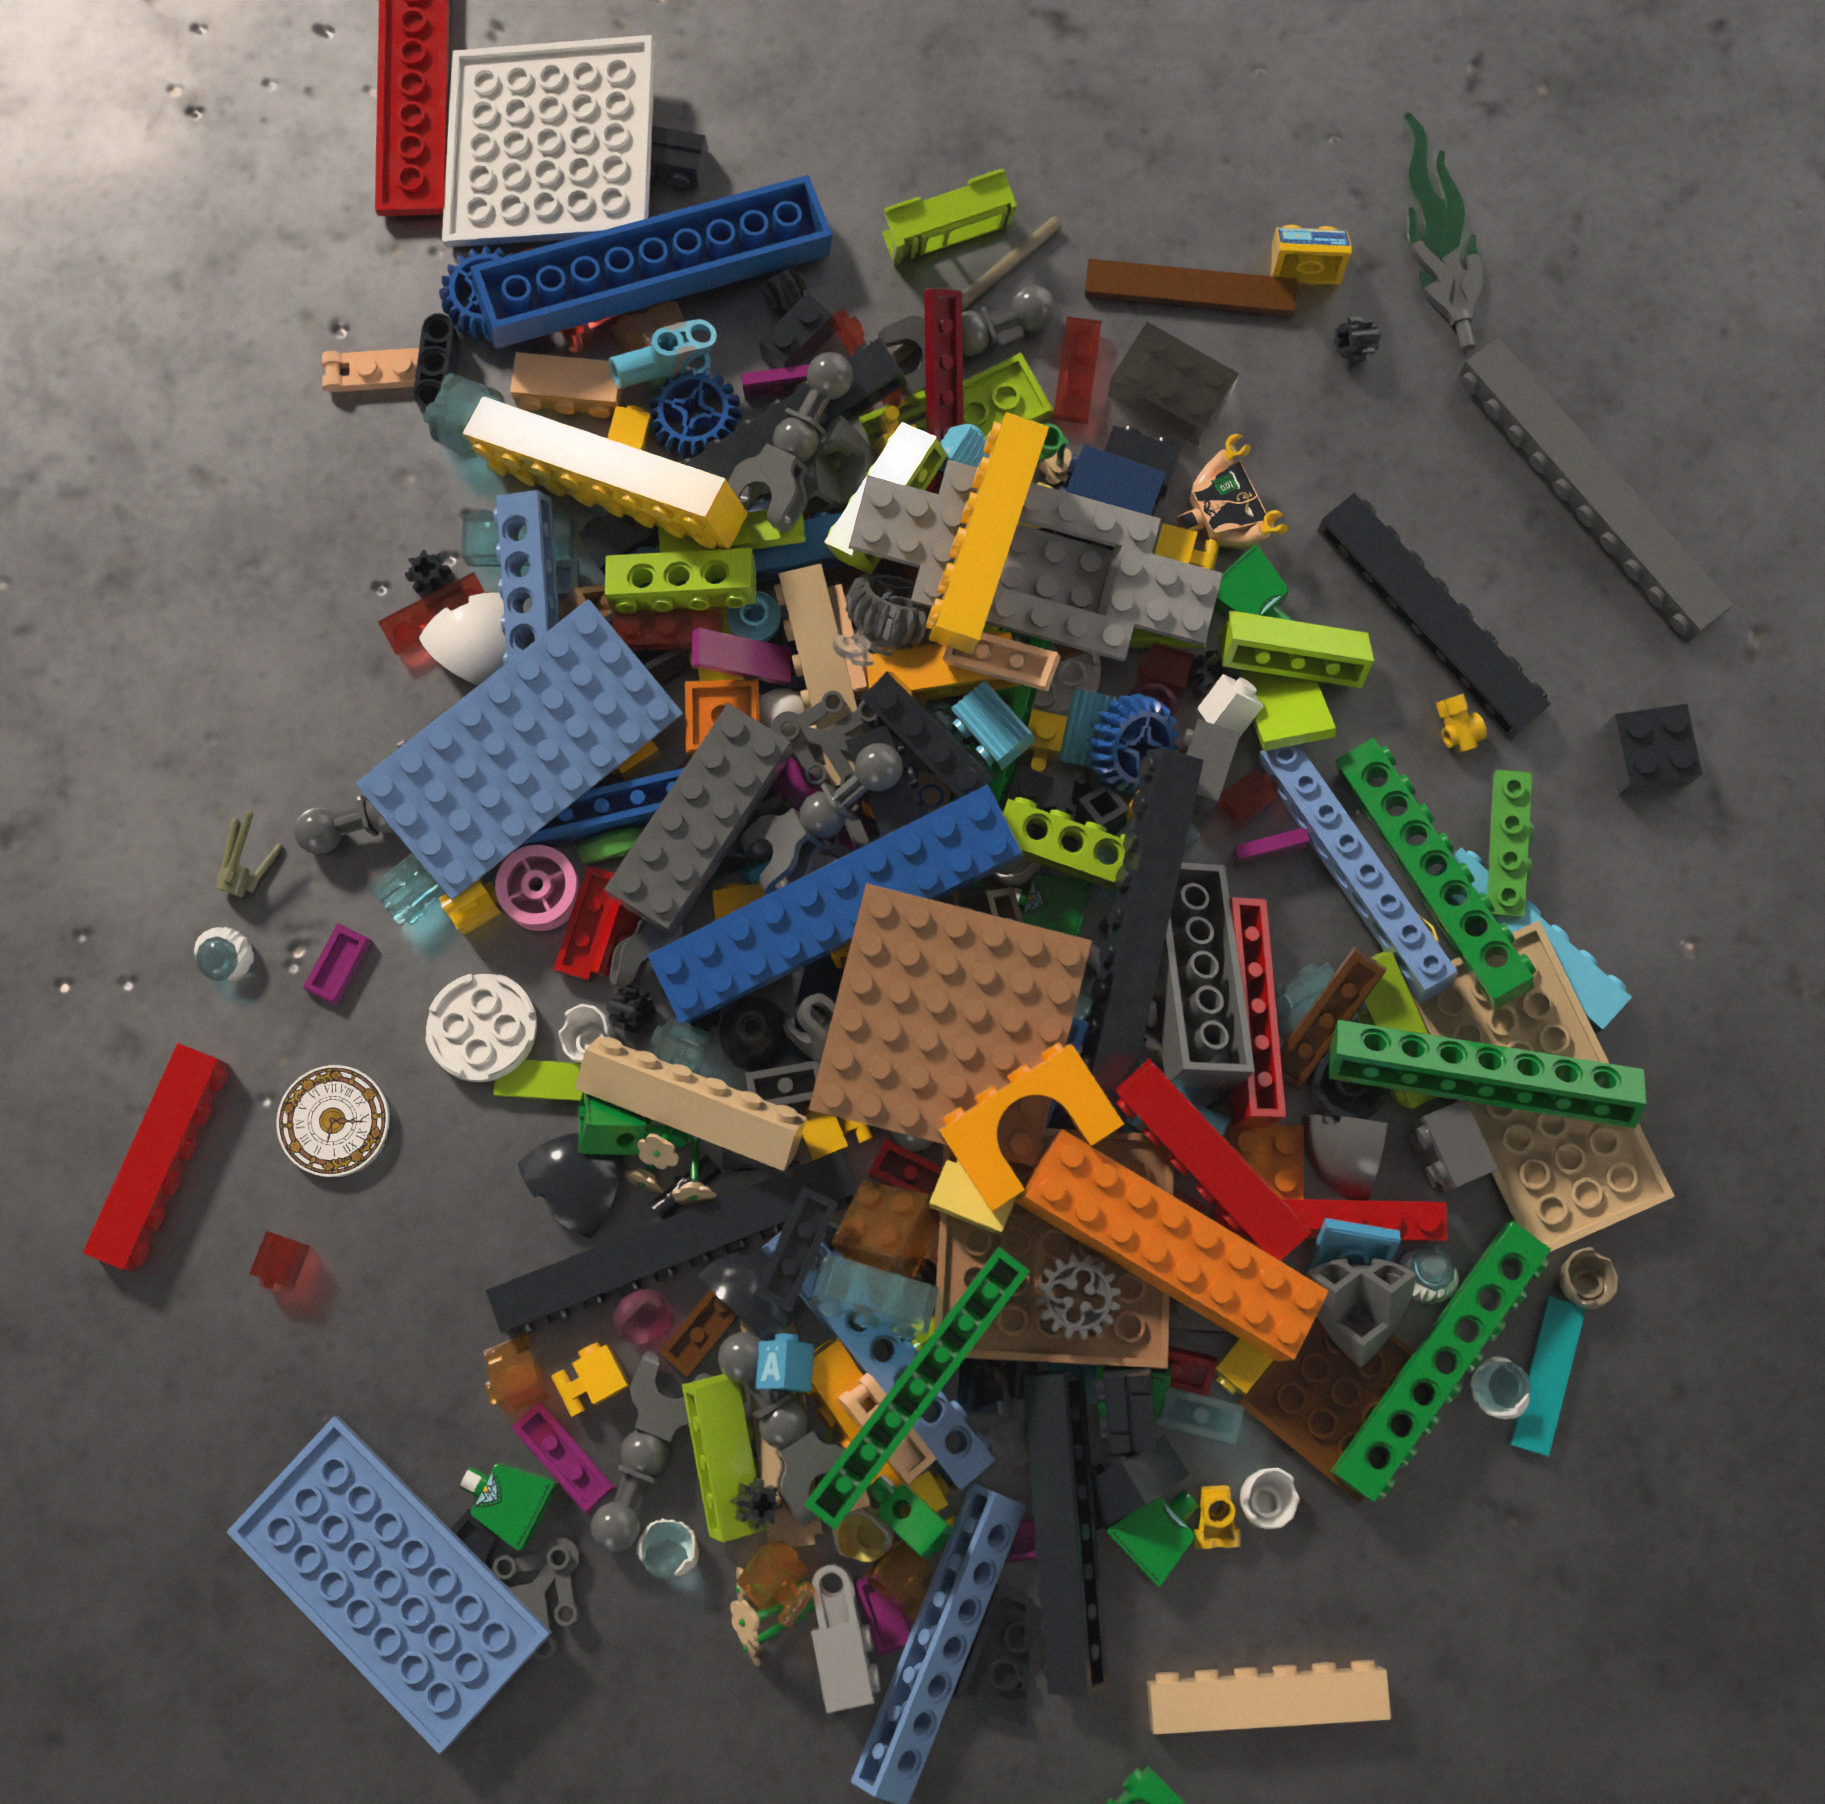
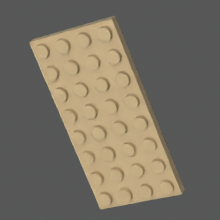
[1405,920,1675,1252]

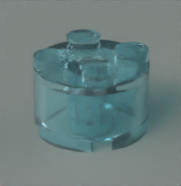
[424,373,505,458]

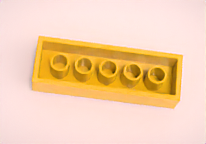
[925,412,1049,654]

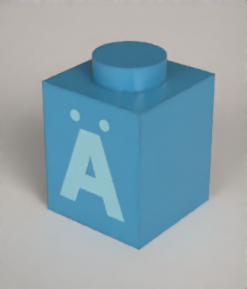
[756,1334,814,1393]

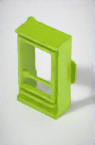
[882,169,1017,266]

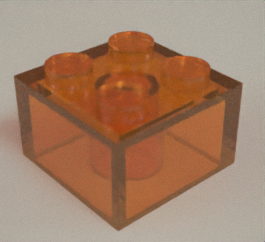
[831,1180,940,1283]

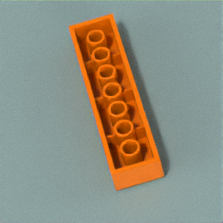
[1015,1129,1329,1362]

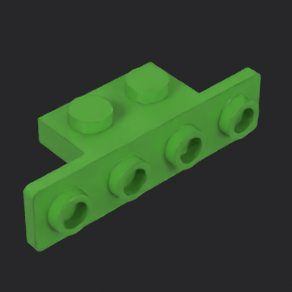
[1487,770,1534,918]

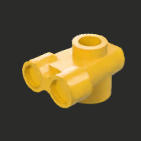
[1435,694,1487,754]
[1194,1485,1241,1549]

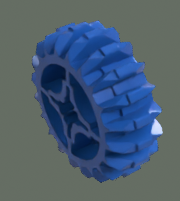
[439,246,513,342]
[647,366,743,461]
[1085,694,1180,794]

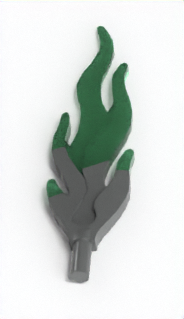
[1404,112,1483,351]

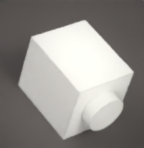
[1197,674,1263,738]

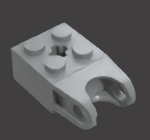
[811,1562,882,1713]

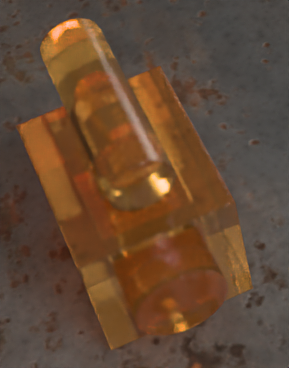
[484,1334,549,1415]
[736,1541,815,1627]
[863,1541,933,1623]

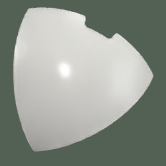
[419,592,507,686]

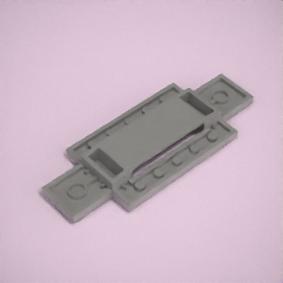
[848,460,1222,661]

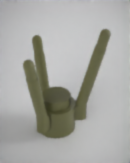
[215,811,283,898]

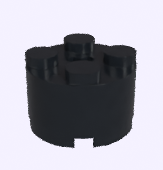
[1309,1052,1391,1120]

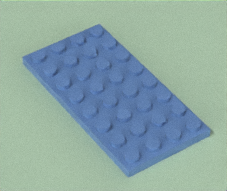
[354,599,683,900]
[226,1416,552,1754]

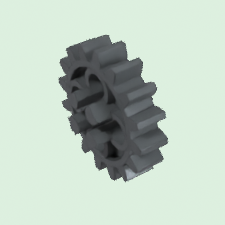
[1036,1254,1121,1341]

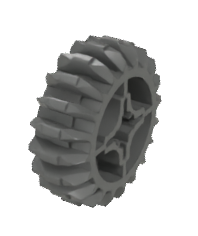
[845,572,932,645]

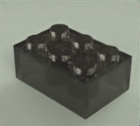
[1108,322,1239,447]

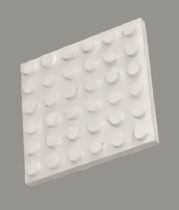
[442,35,655,247]

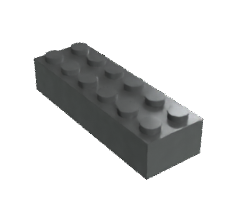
[604,703,793,937]
[1154,862,1255,1089]

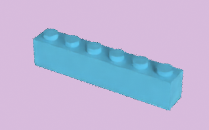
[1435,847,1632,1034]

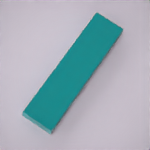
[1509,1296,1586,1456]

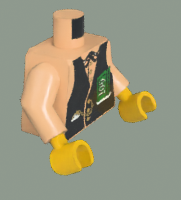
[1177,434,1288,550]

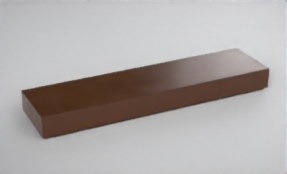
[1280,947,1387,1090]

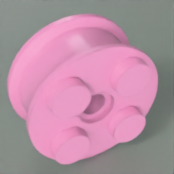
[495,845,581,931]

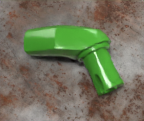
[577,827,644,864]

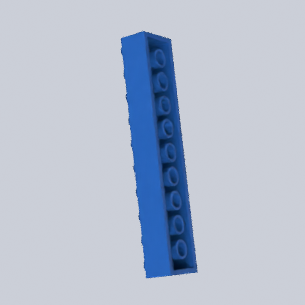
[470,175,832,349]
[647,784,1025,1025]

